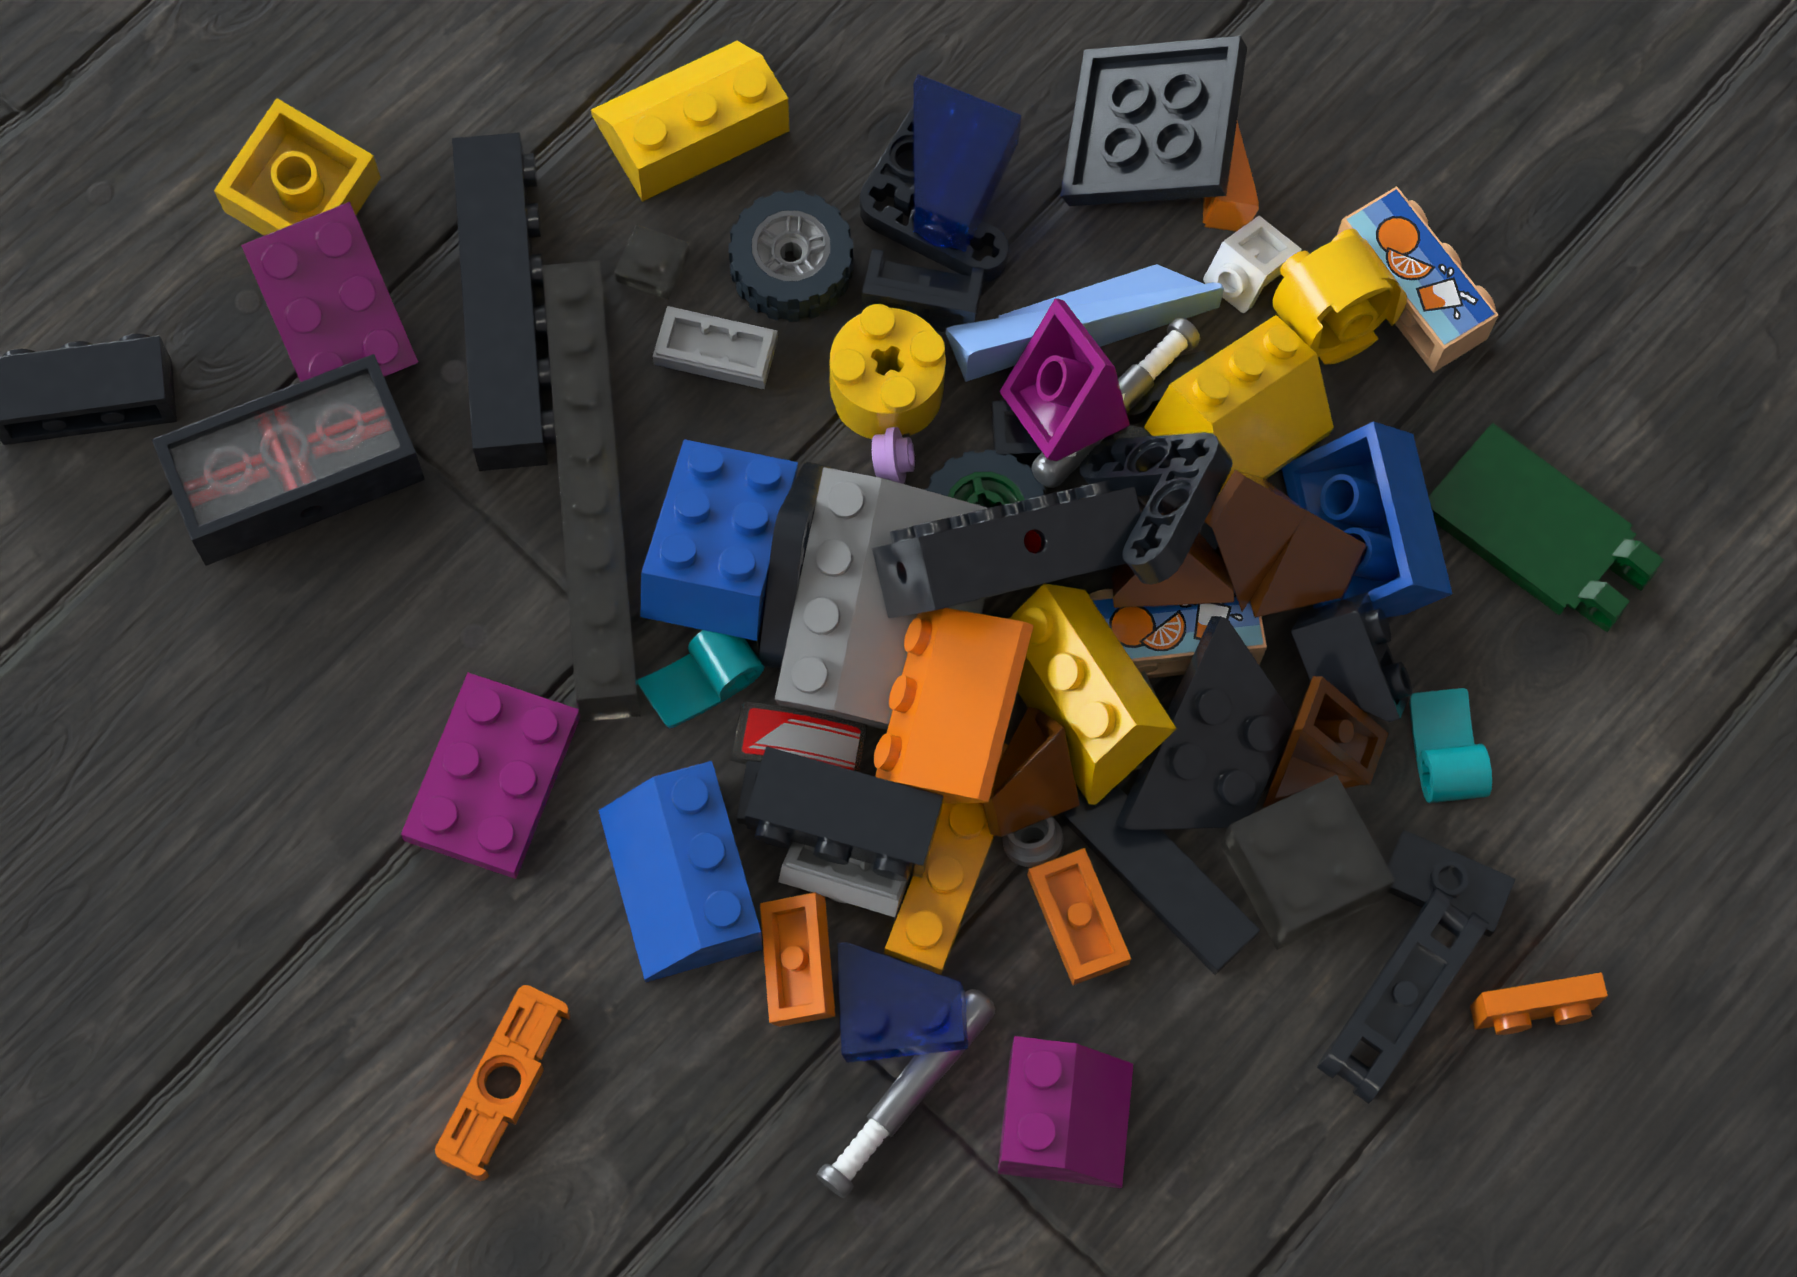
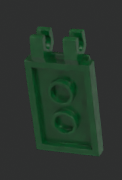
[1429,422,1664,633]

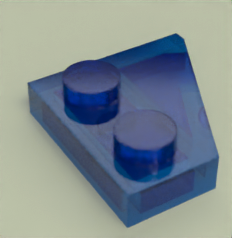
[837,942,968,1063]

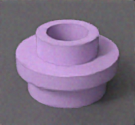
[872,427,915,484]

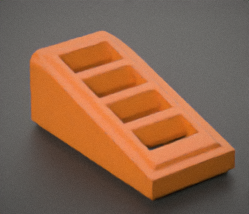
[1203,121,1259,231]

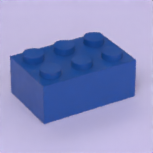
[640,439,798,641]

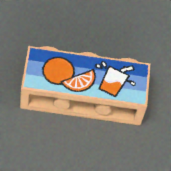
[1337,186,1499,373]
[1089,589,1267,679]

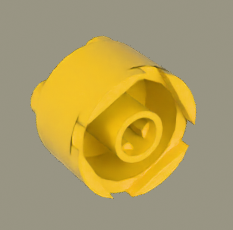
[1273,229,1407,364]
[830,304,946,439]

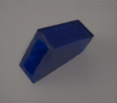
[912,74,1022,252]

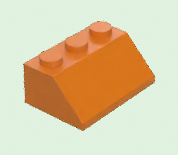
[874,608,1034,804]

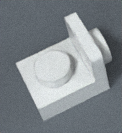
[1203,216,1302,313]

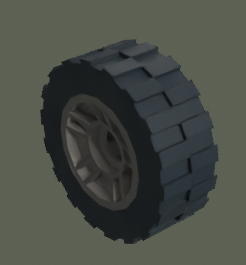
[729,190,853,322]

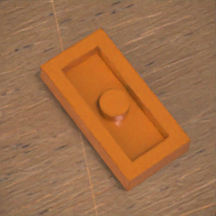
[1027,848,1131,985]
[760,892,835,1027]
[1470,972,1608,1035]

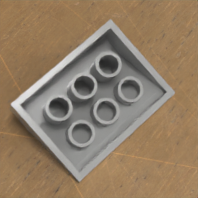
[775,467,987,730]

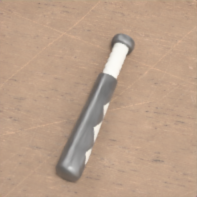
[1032,318,1200,488]
[817,989,995,1198]

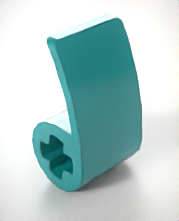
[637,630,764,728]
[1409,688,1492,803]

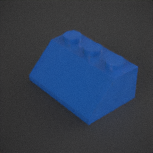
[1282,421,1453,617]
[598,761,763,983]

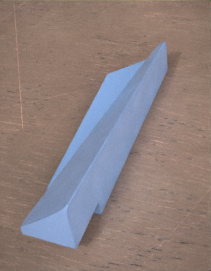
[946,264,1224,382]

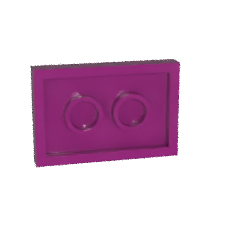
[241,202,418,382]
[401,672,581,879]

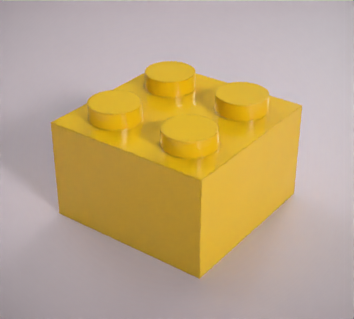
[214,98,381,236]

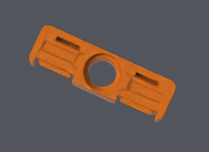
[435,985,571,1181]

